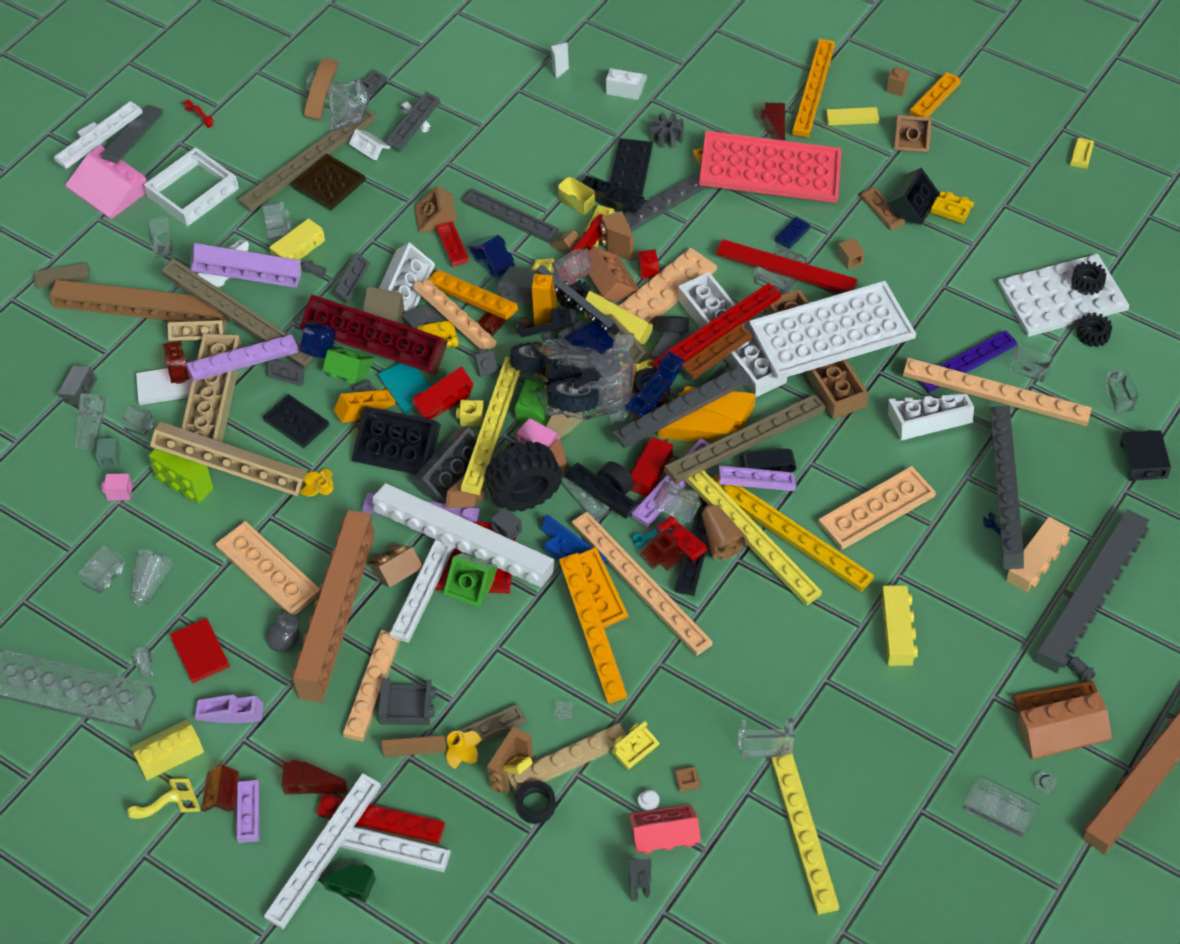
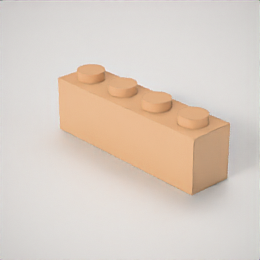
[1006,517,1070,593]

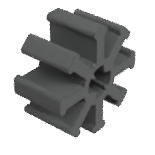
[651,113,684,148]

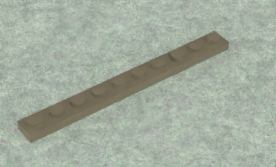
[239,107,377,212]
[162,258,317,370]
[664,394,826,484]

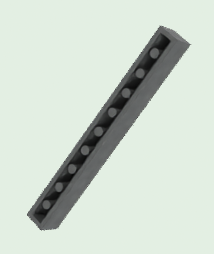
[990,406,1024,570]
[1035,509,1150,674]

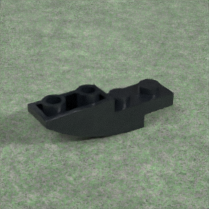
[581,176,645,214]

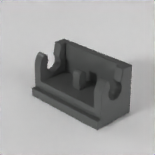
[58,366,97,407]
[629,859,652,901]

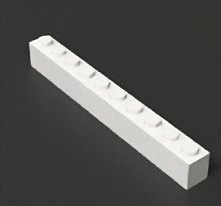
[373,483,554,587]

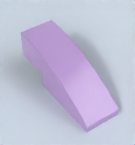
[195,694,264,723]

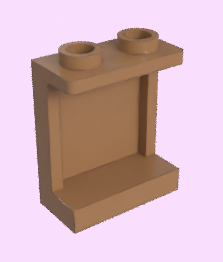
[487,727,534,795]

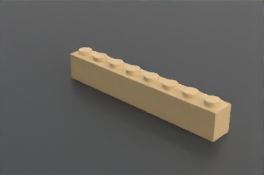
[150,422,307,496]

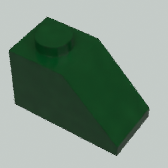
[323,864,376,902]

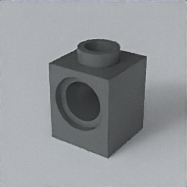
[491,507,522,540]

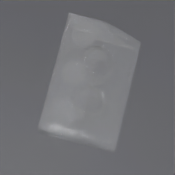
[963,776,1041,837]

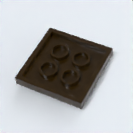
[292,154,366,211]

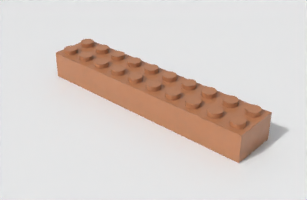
[291,510,375,703]

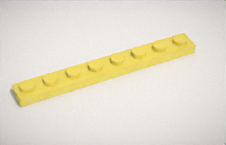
[771,753,839,915]

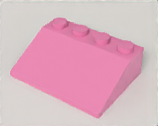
[65,145,147,220]

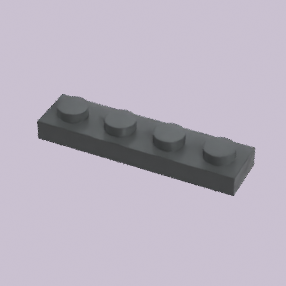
[386,91,440,152]

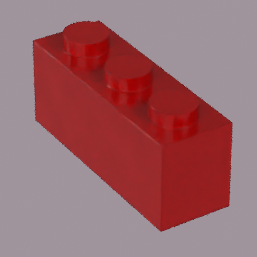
[629,437,673,497]

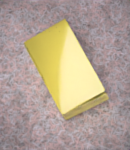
[558,177,595,215]

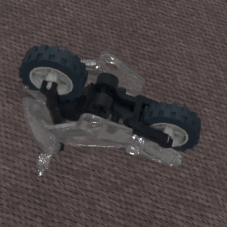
[510,332,634,423]

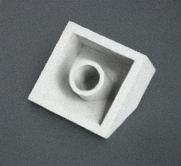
[606,68,647,100]

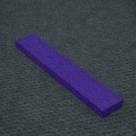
[917,330,1017,393]

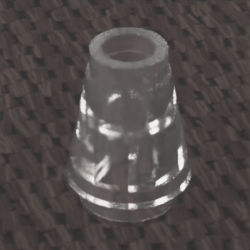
[131,646,153,678]

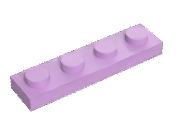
[717,466,796,491]

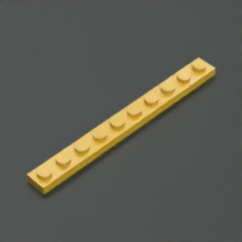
[712,473,874,592]

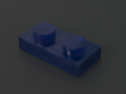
[775,217,810,250]

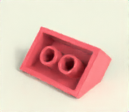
[629,804,701,854]

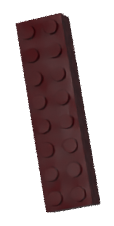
[299,294,448,376]

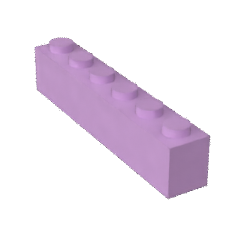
[190,243,301,288]

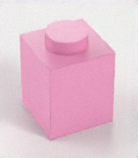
[102,473,133,501]

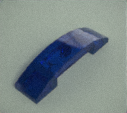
[625,351,685,417]

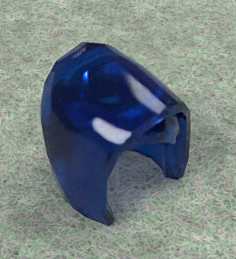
[299,323,336,358]

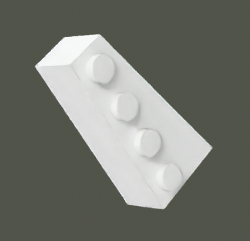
[888,394,974,440]

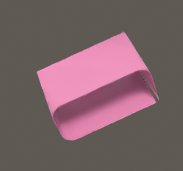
[517,418,560,448]

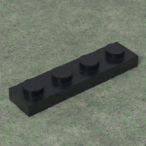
[565,462,638,519]

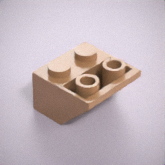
[367,543,422,587]

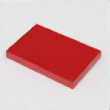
[170,618,230,684]

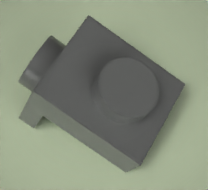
[474,349,498,377]

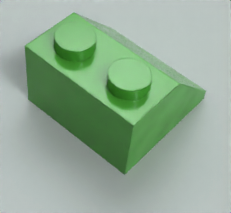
[323,347,375,383]
[515,379,558,427]
[443,553,498,607]

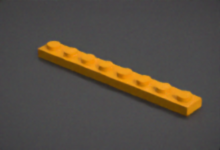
[793,39,836,138]
[559,553,628,704]

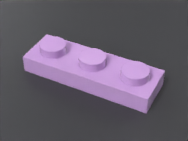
[237,780,260,843]

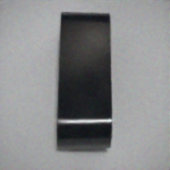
[739,449,797,473]

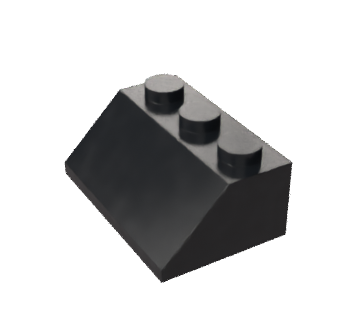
[887,167,940,225]

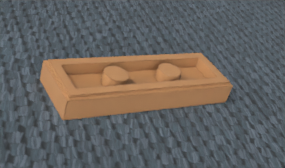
[861,187,905,231]
[382,735,447,757]

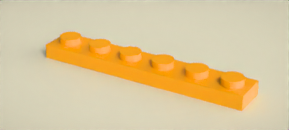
[427,270,518,320]

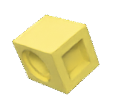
[456,400,485,427]

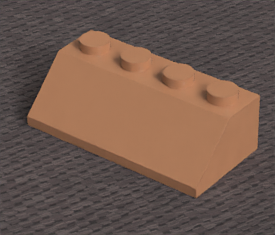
[1017,692,1112,760]

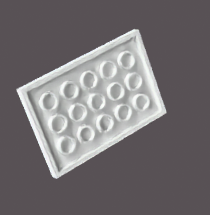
[998,254,1130,337]

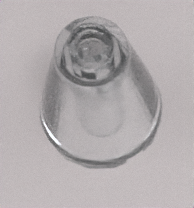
[130,549,175,607]

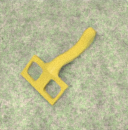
[127,779,201,819]

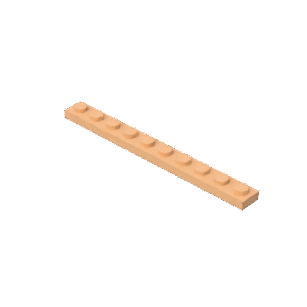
[903,358,1092,426]
[572,512,712,656]

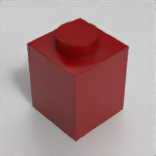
[638,249,659,279]

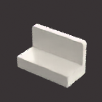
[349,129,391,160]

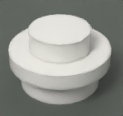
[638,790,659,811]

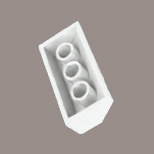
[379,242,435,312]

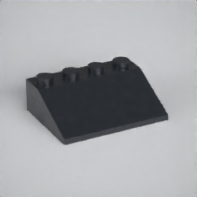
[351,406,441,475]

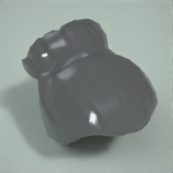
[267,613,300,651]

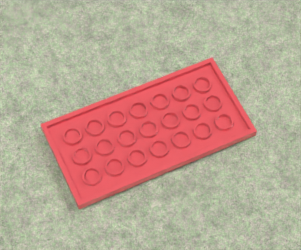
[699,131,841,203]

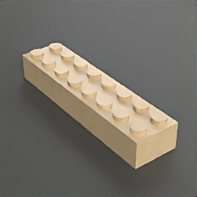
[181,334,243,443]

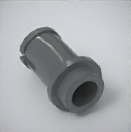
[302,260,326,278]
[1068,656,1096,682]

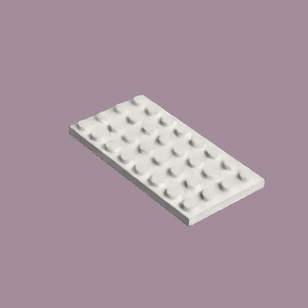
[749,281,916,380]

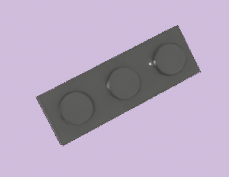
[332,252,370,304]

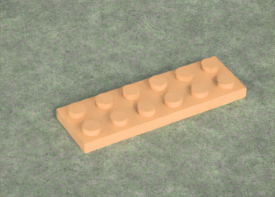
[619,248,717,324]
[818,466,936,551]
[215,521,320,615]

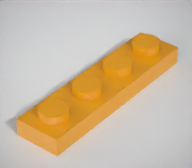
[909,72,961,117]

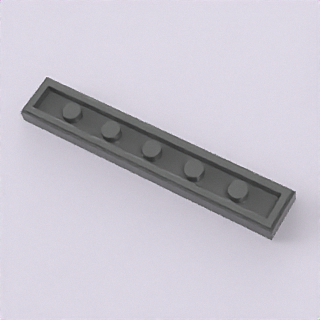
[101,105,163,163]
[463,188,559,243]

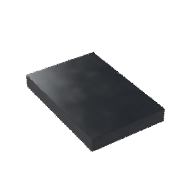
[263,394,329,449]

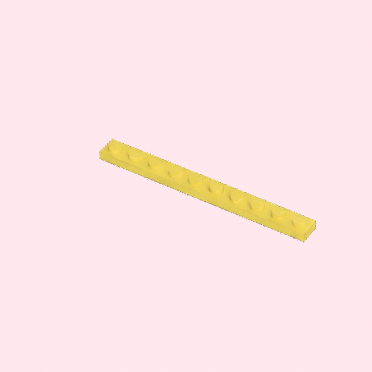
[461,356,521,495]
[685,470,822,606]

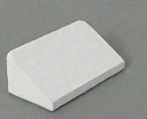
[551,42,569,78]

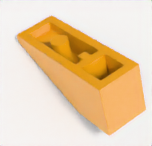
[334,390,396,423]

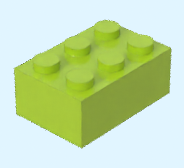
[148,448,214,504]

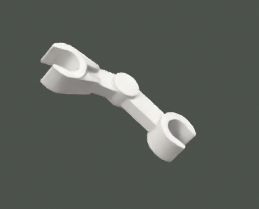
[400,101,430,133]

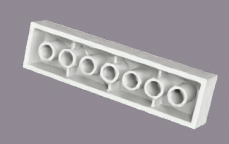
[678,272,787,397]

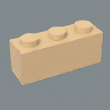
[168,320,227,341]

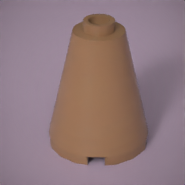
[702,504,749,560]

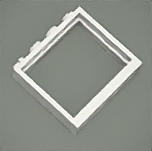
[144,147,239,227]

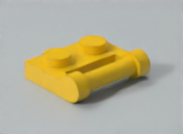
[417,320,459,347]

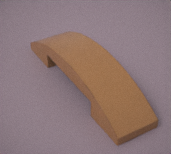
[304,58,339,121]

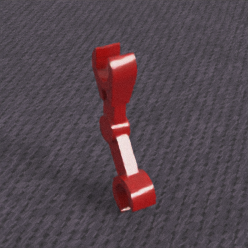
[182,99,214,128]

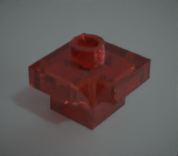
[640,529,683,571]

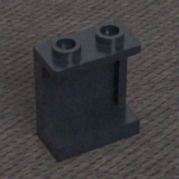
[516,309,573,337]
[1120,430,1171,481]

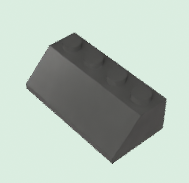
[411,426,478,504]

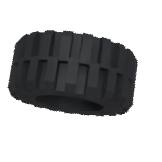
[484,441,562,512]

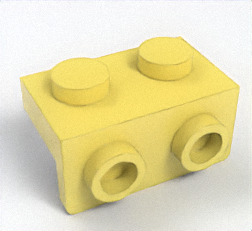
[612,721,660,771]

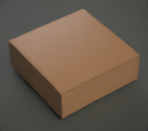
[675,766,700,792]

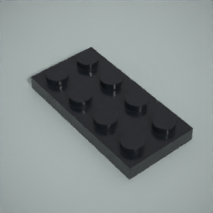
[610,138,653,196]

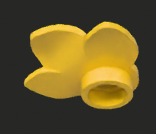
[299,468,334,497]
[446,731,482,769]

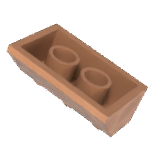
[581,246,639,302]

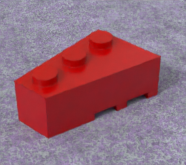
[411,366,474,420]

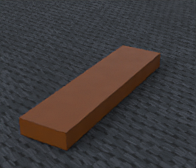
[682,323,752,380]
[1013,681,1097,716]

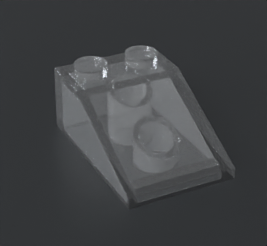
[330,79,369,131]

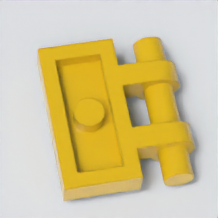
[931,191,975,224]

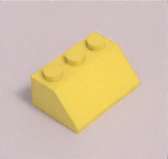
[130,719,204,781]

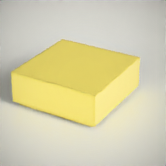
[502,756,533,774]

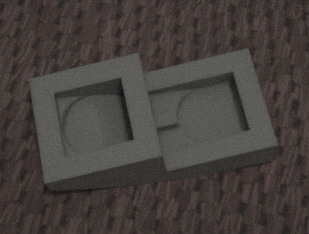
[351,69,387,98]
[401,305,443,328]

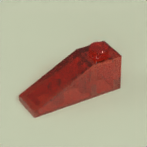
[761,103,785,141]
[163,340,190,384]
[282,760,348,795]

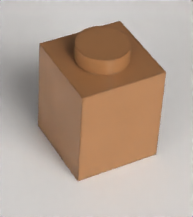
[887,67,910,96]
[838,238,865,270]

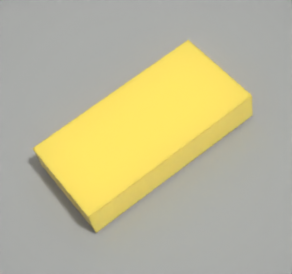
[1070,138,1094,169]

